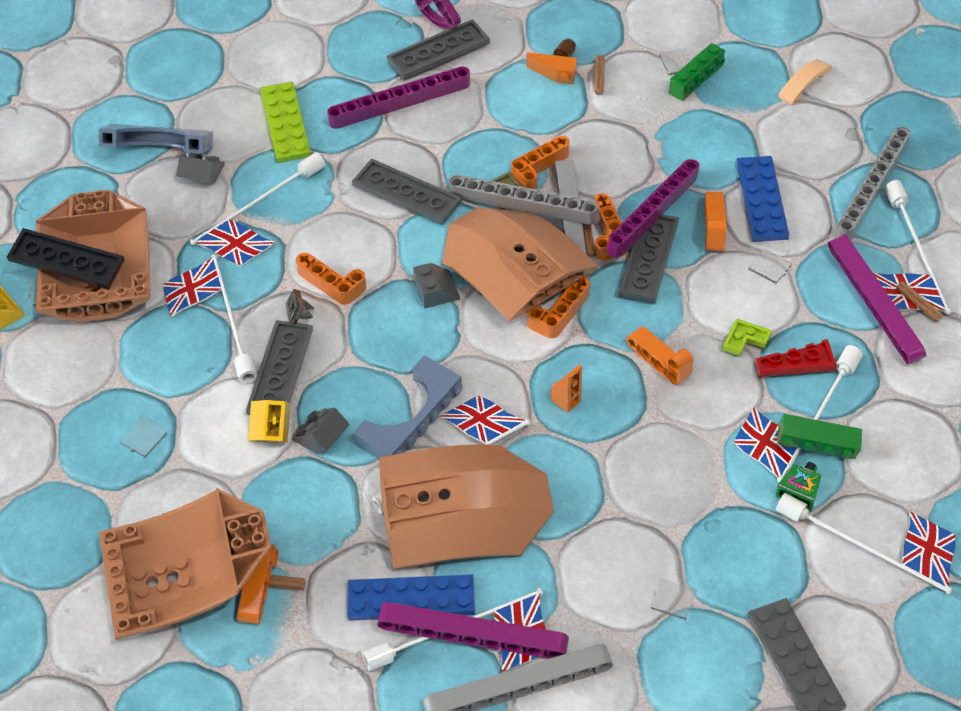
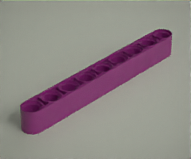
[327,66,470,129]
[607,159,700,258]
[828,234,927,365]
[377,602,569,659]

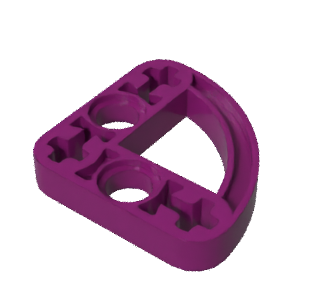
[414,0,461,29]

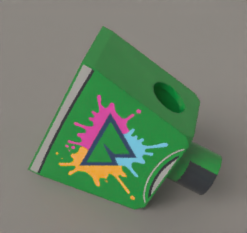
[775,462,821,512]

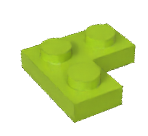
[722,318,772,356]

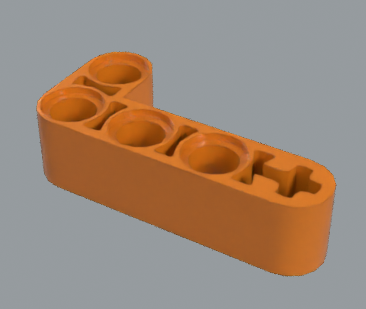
[511,136,570,189]
[704,192,726,251]
[594,193,628,260]
[296,253,366,305]
[527,277,590,338]
[626,326,693,385]
[237,544,279,624]

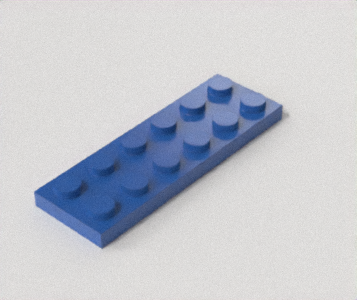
[736,156,789,242]
[348,574,475,621]

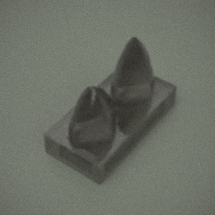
[286,288,314,325]

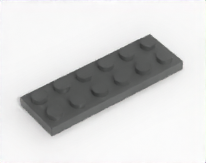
[387,19,490,80]
[352,158,462,225]
[619,215,679,304]
[246,320,313,415]
[747,598,846,711]

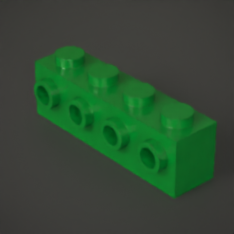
[669,43,725,101]
[777,414,862,459]

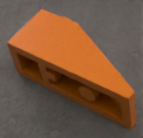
[527,52,577,84]
[551,364,582,413]

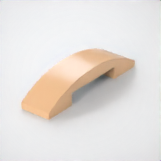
[778,59,832,105]

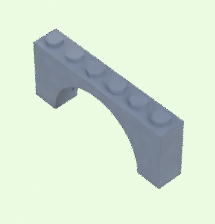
[99,124,213,154]
[353,356,463,459]

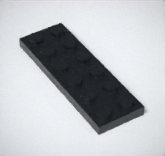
[7,228,124,290]

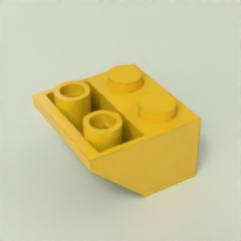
[248,400,291,443]

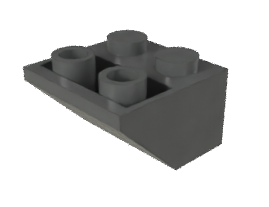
[176,153,225,183]
[292,407,350,454]

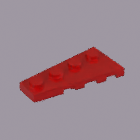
[755,339,837,377]

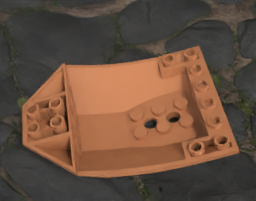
[35,190,151,322]
[442,207,598,322]
[379,444,554,570]
[99,488,272,640]

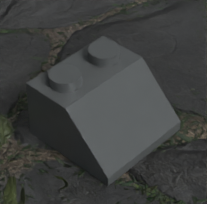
[413,263,460,308]

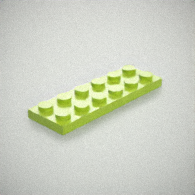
[260,81,311,163]

